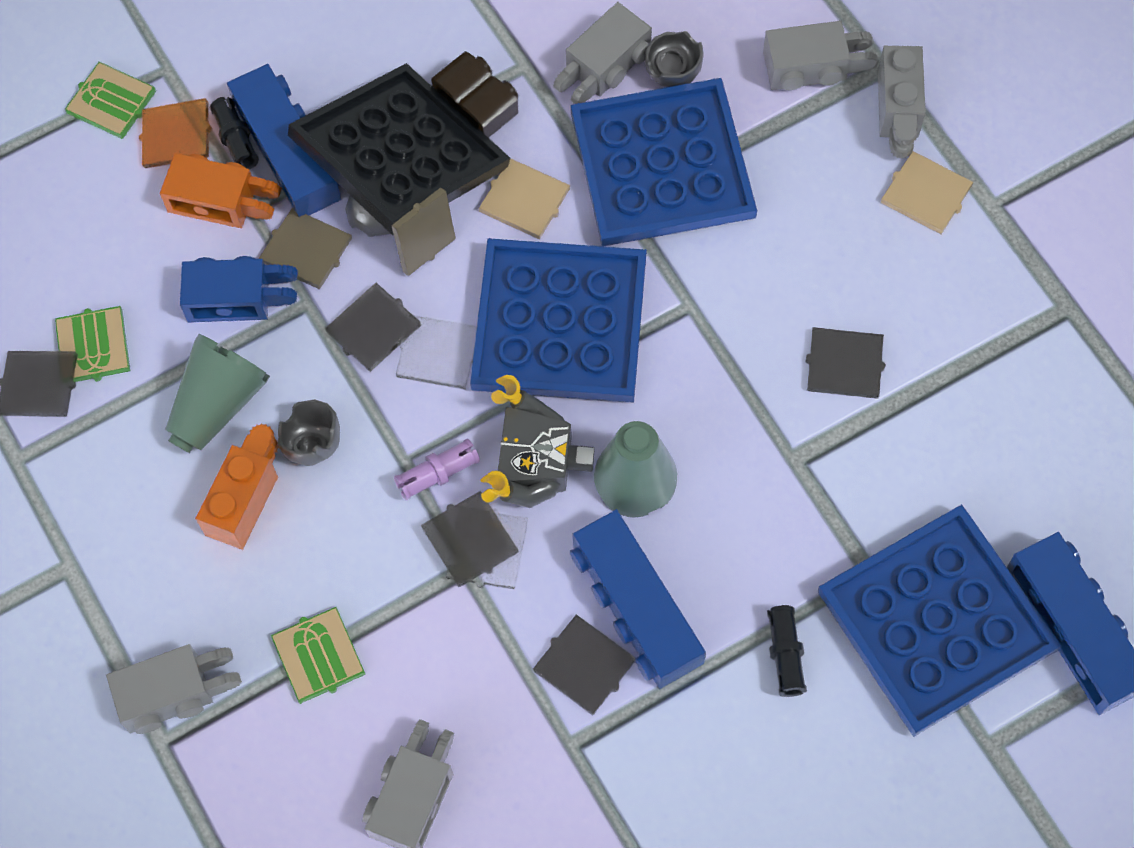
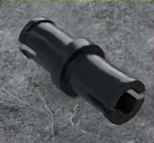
[210,97,259,169]
[767,605,807,697]

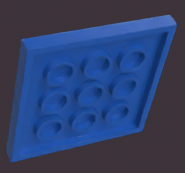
[570,78,757,246]
[470,238,647,403]
[817,504,1062,737]

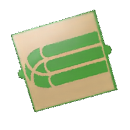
[65,62,156,139]
[55,306,131,384]
[271,607,366,704]

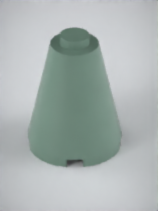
[165,334,270,454]
[594,421,677,518]

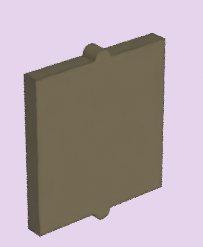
[391,188,456,276]
[259,208,352,290]

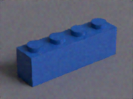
[227,63,342,217]
[570,509,706,689]
[1007,531,1134,716]

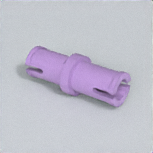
[394,438,480,500]

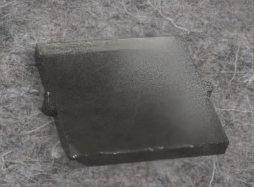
[325,283,421,372]
[805,327,886,399]
[0,351,78,417]
[421,491,519,588]
[533,614,636,716]

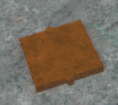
[139,98,212,168]

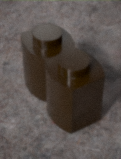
[431,51,518,138]

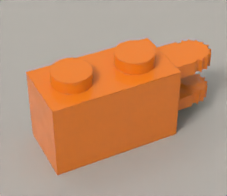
[160,153,282,229]
[195,423,279,550]

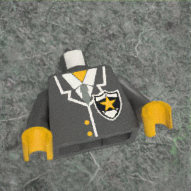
[480,375,595,508]

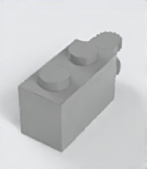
[553,2,652,104]
[763,20,878,90]
[878,45,925,159]
[106,644,242,734]
[362,719,455,848]

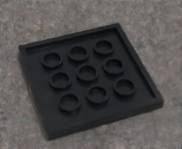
[288,63,511,236]

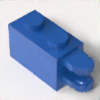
[180,256,298,323]

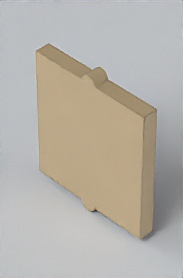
[881,151,973,235]
[479,159,570,240]

